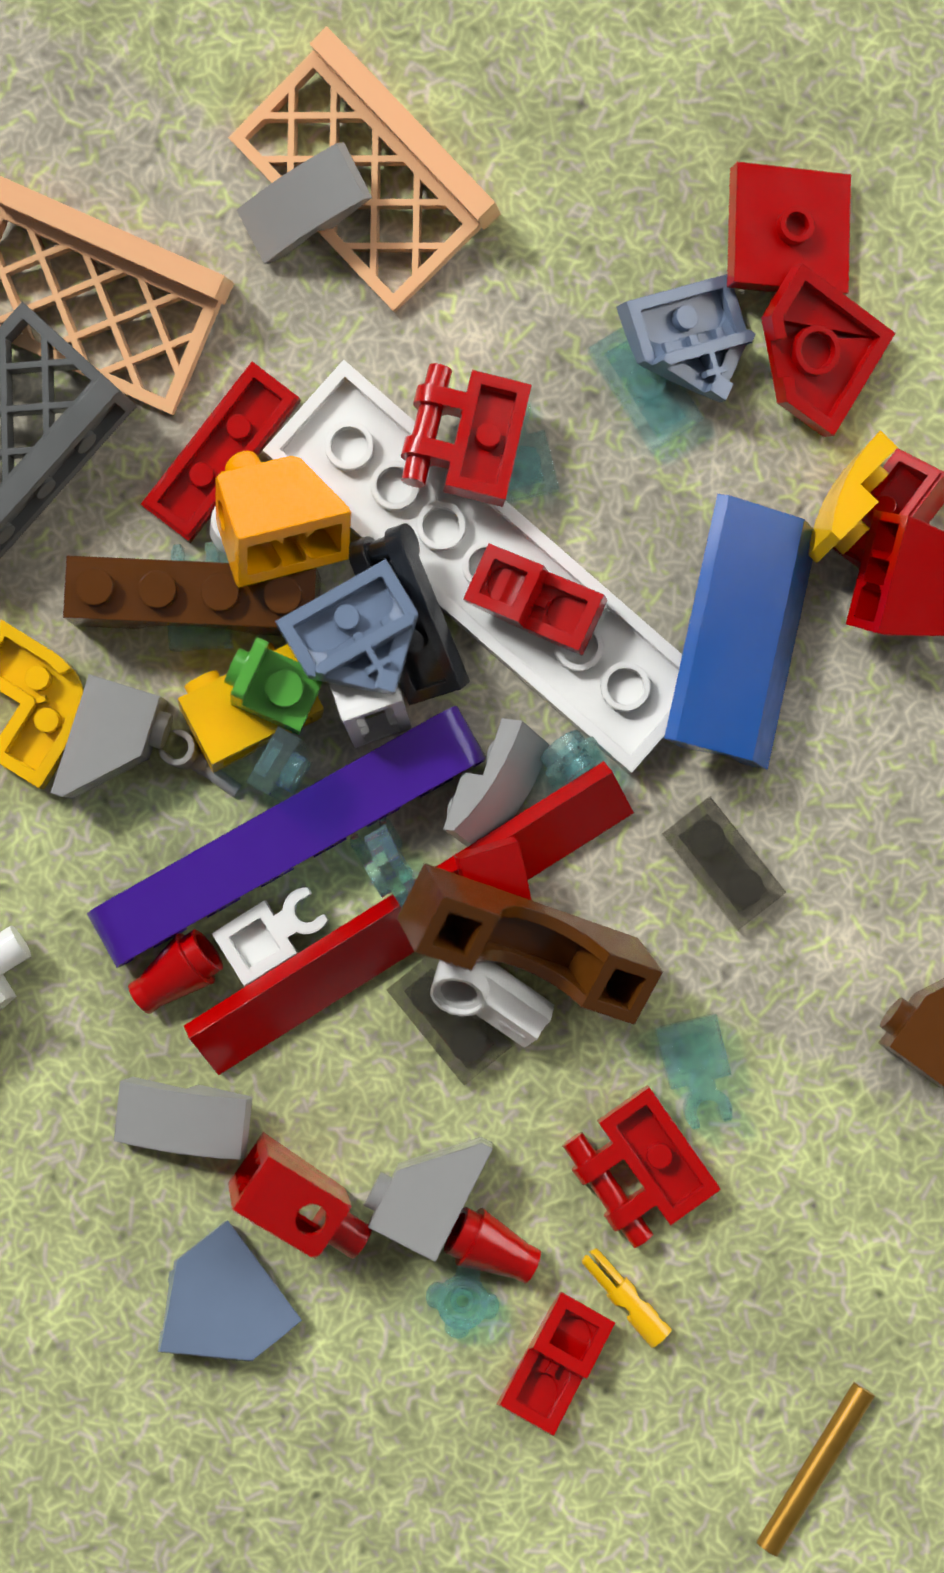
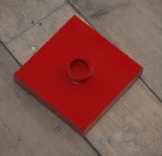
[727,161,851,295]

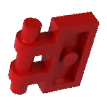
[401,363,532,507]
[562,1085,721,1248]

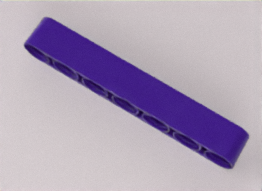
[87,706,486,968]

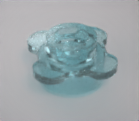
[540,730,600,787]
[426,1266,499,1338]

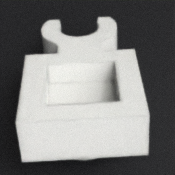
[211,887,329,986]

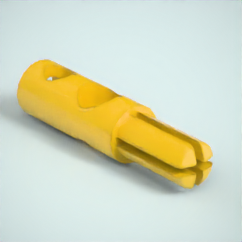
[582,1248,672,1348]

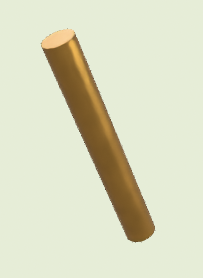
[756,1382,875,1557]

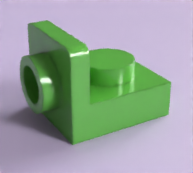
[224,637,324,735]

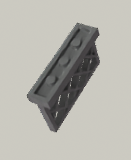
[0,302,137,558]

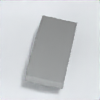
[237,142,372,264]
[443,718,550,847]
[114,1077,253,1160]

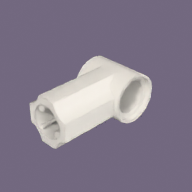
[430,960,554,1048]

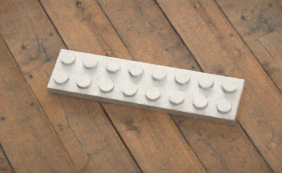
[263,360,682,774]

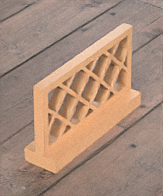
[228,26,501,312]
[0,176,235,415]

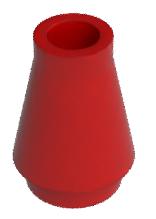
[128,929,223,1014]
[444,1207,541,1284]

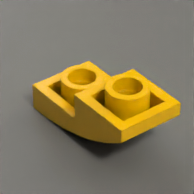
[808,430,898,563]

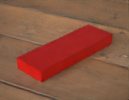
[140,362,301,543]

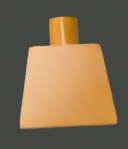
[216,451,351,587]

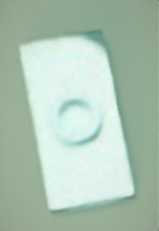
[588,327,704,453]

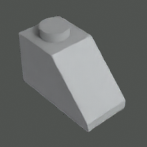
[51,674,173,799]
[364,1137,493,1262]

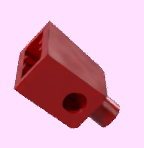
[846,510,944,636]
[228,1132,372,1259]

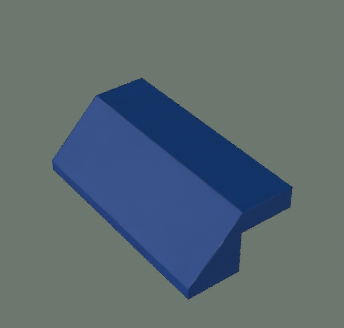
[664,494,813,770]

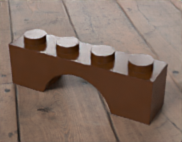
[63,555,321,636]
[397,863,663,1025]

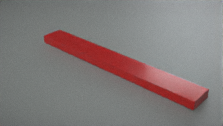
[184,761,634,1075]

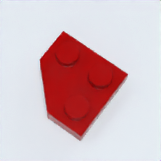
[761,263,896,437]

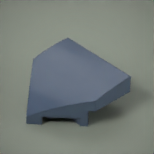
[616,274,756,403]
[276,559,418,695]
[158,1220,302,1361]

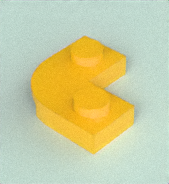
[0,619,84,790]

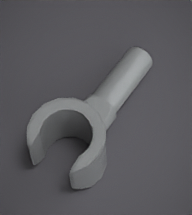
[159,730,242,797]

